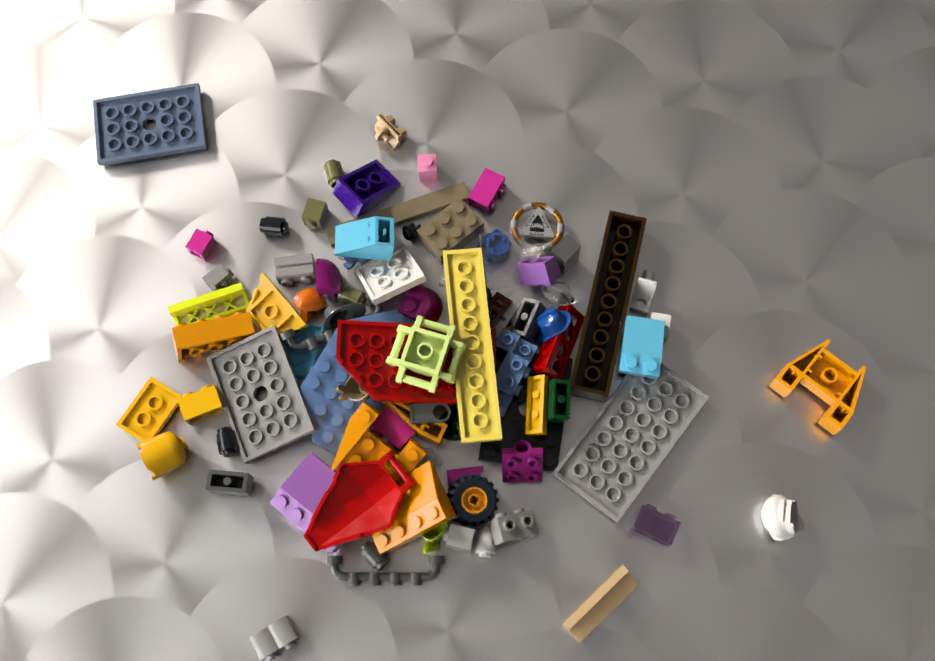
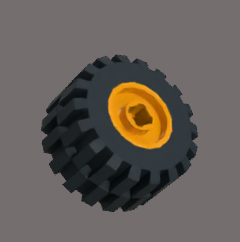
[447,474,499,526]

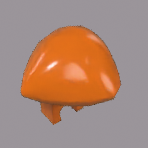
[293,288,327,322]

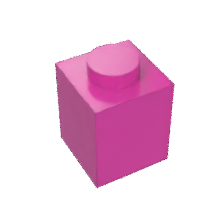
[185,228,217,261]

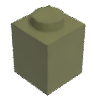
[301,198,328,229]

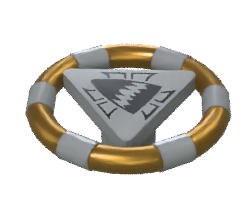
[510,202,565,253]

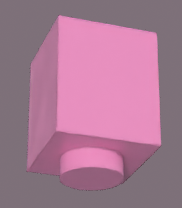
[417,154,438,181]

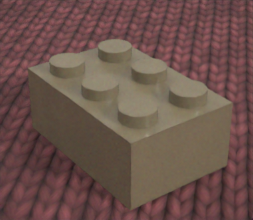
[417,197,484,265]

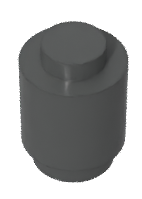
[360,541,390,572]

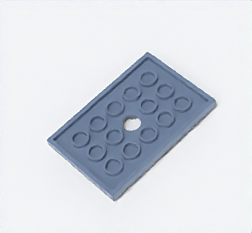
[93,83,207,166]

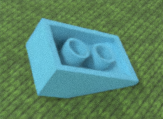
[617,315,665,379]

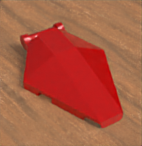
[303,450,418,551]

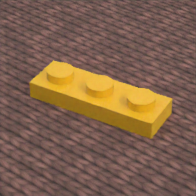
[525,374,549,436]

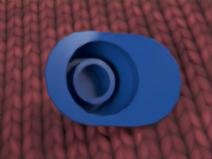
[535,307,571,343]

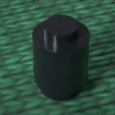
[259,216,289,236]
[216,426,239,457]

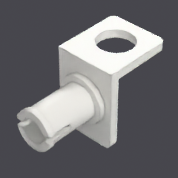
[630,270,657,314]

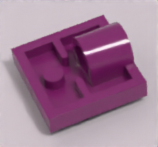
[502,440,543,482]

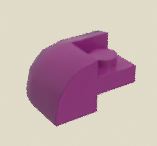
[315,258,343,301]
[398,284,443,322]

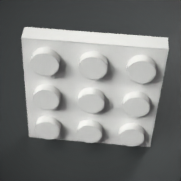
[354,245,426,306]

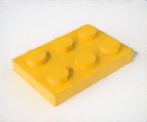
[116,377,182,442]

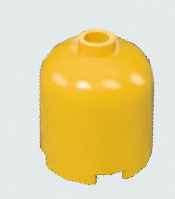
[136,431,188,480]

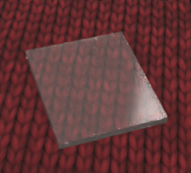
[479,228,526,290]

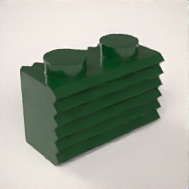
[547,379,572,424]

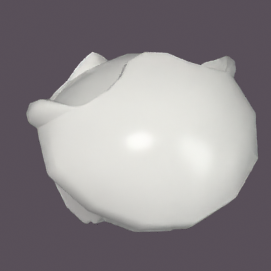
[761,494,804,541]

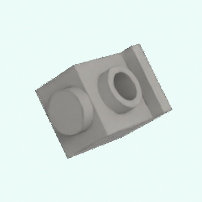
[202,263,234,291]

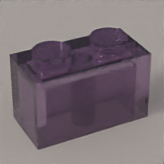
[631,504,681,547]

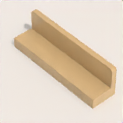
[563,565,638,642]

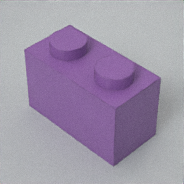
[516,256,562,287]

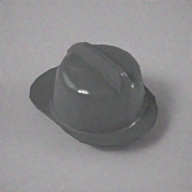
[323,301,366,331]

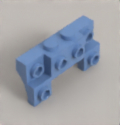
[496,328,538,418]

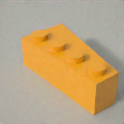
[172,312,255,363]

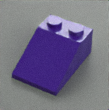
[332,159,401,218]

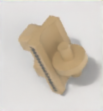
[374,113,407,149]

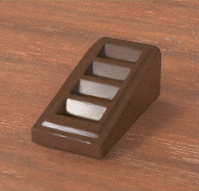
[488,292,513,329]

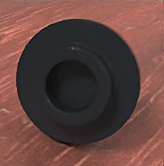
[402,223,421,241]

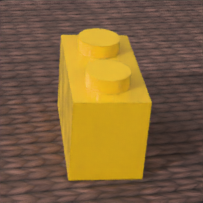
[177,385,225,425]

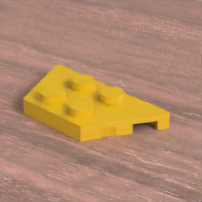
[246,273,309,333]

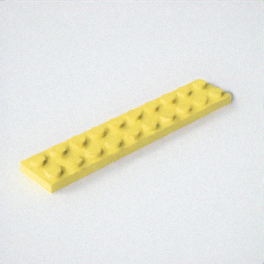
[443,248,503,444]

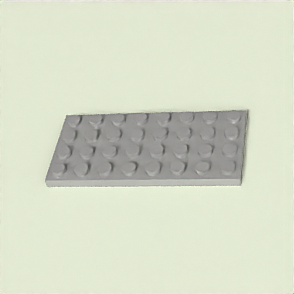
[552,363,709,523]

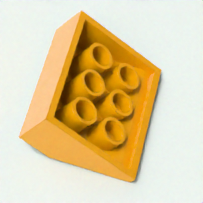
[372,461,457,554]

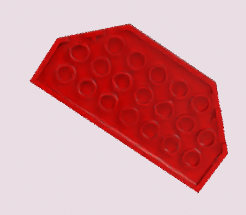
[336,320,496,405]

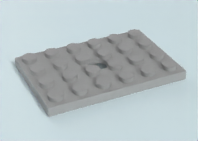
[206,325,317,464]

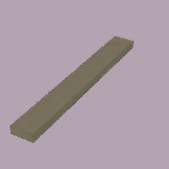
[325,181,469,247]

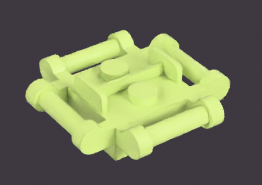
[385,315,467,394]

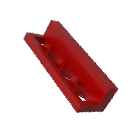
[532,304,585,379]

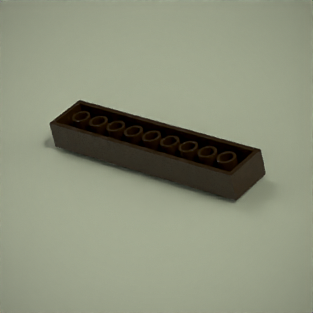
[570,210,647,402]

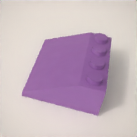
[270,452,344,554]

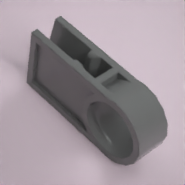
[410,403,451,424]

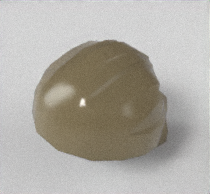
[335,376,370,402]

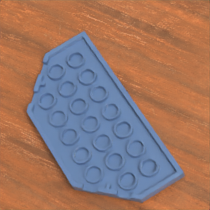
[300,310,415,455]

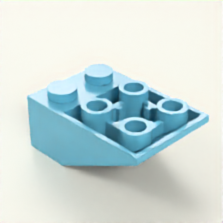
[335,216,394,261]

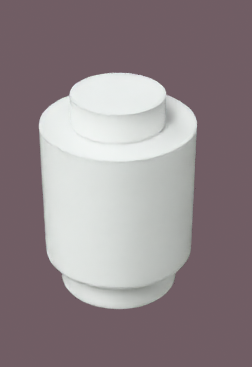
[475,527,495,558]

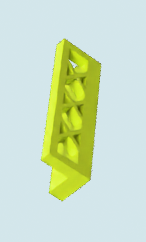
[167,282,249,326]

